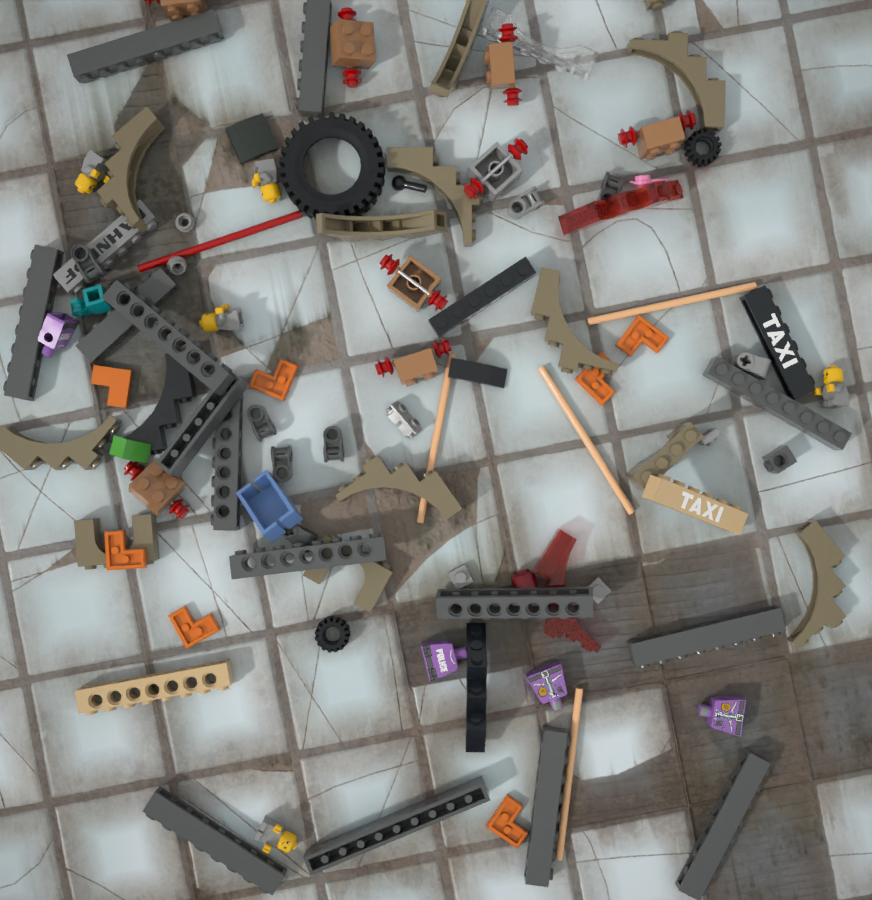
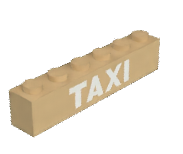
[642,474,748,535]

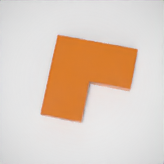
[615,315,669,357]
[574,352,615,406]
[248,359,299,401]
[91,365,133,408]
[104,530,147,570]
[168,606,221,649]
[486,794,528,849]

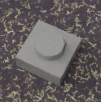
[698,428,720,446]
[448,564,473,589]
[587,577,611,604]

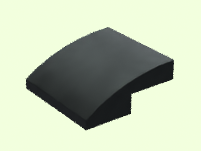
[225,113,278,164]

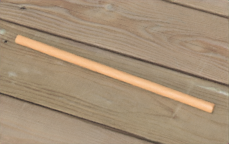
[587,282,757,326]
[416,353,456,523]
[538,366,635,515]
[555,687,583,861]

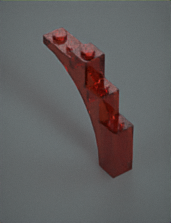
[558,180,683,235]
[534,528,601,653]

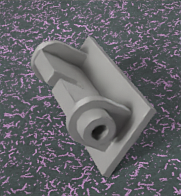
[385,401,422,439]

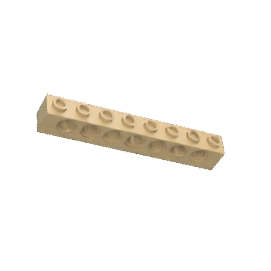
[75,659,234,715]

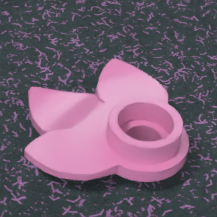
[630,175,668,188]

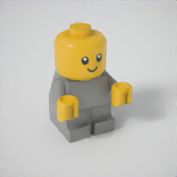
[75,150,111,194]
[251,158,281,204]
[199,304,244,333]
[813,365,850,408]
[254,816,298,854]

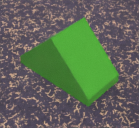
[109,435,152,463]

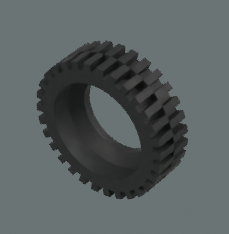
[279,112,385,220]

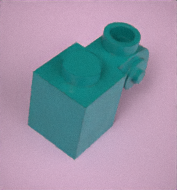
[70,284,113,317]

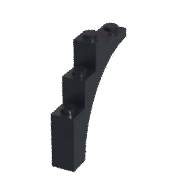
[103,354,197,455]
[465,623,487,752]

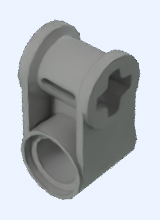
[507,186,545,220]
[731,352,772,380]

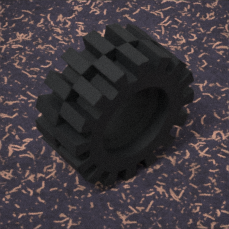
[684,129,722,167]
[315,616,350,653]

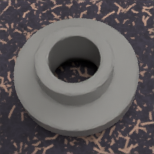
[175,213,195,232]
[167,256,187,275]

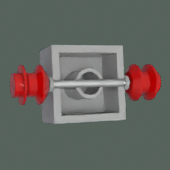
[464,138,528,202]

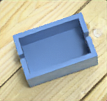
[236,469,303,543]

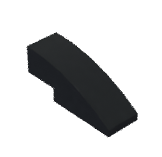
[448,358,507,388]

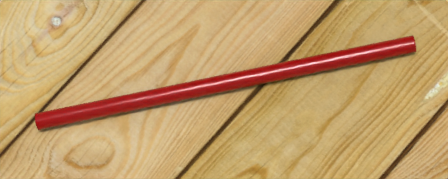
[137,210,302,273]

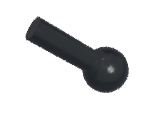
[392,175,427,193]

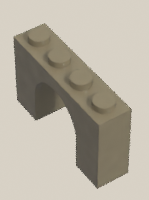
[625,422,704,490]
[74,513,160,570]
[303,533,393,613]

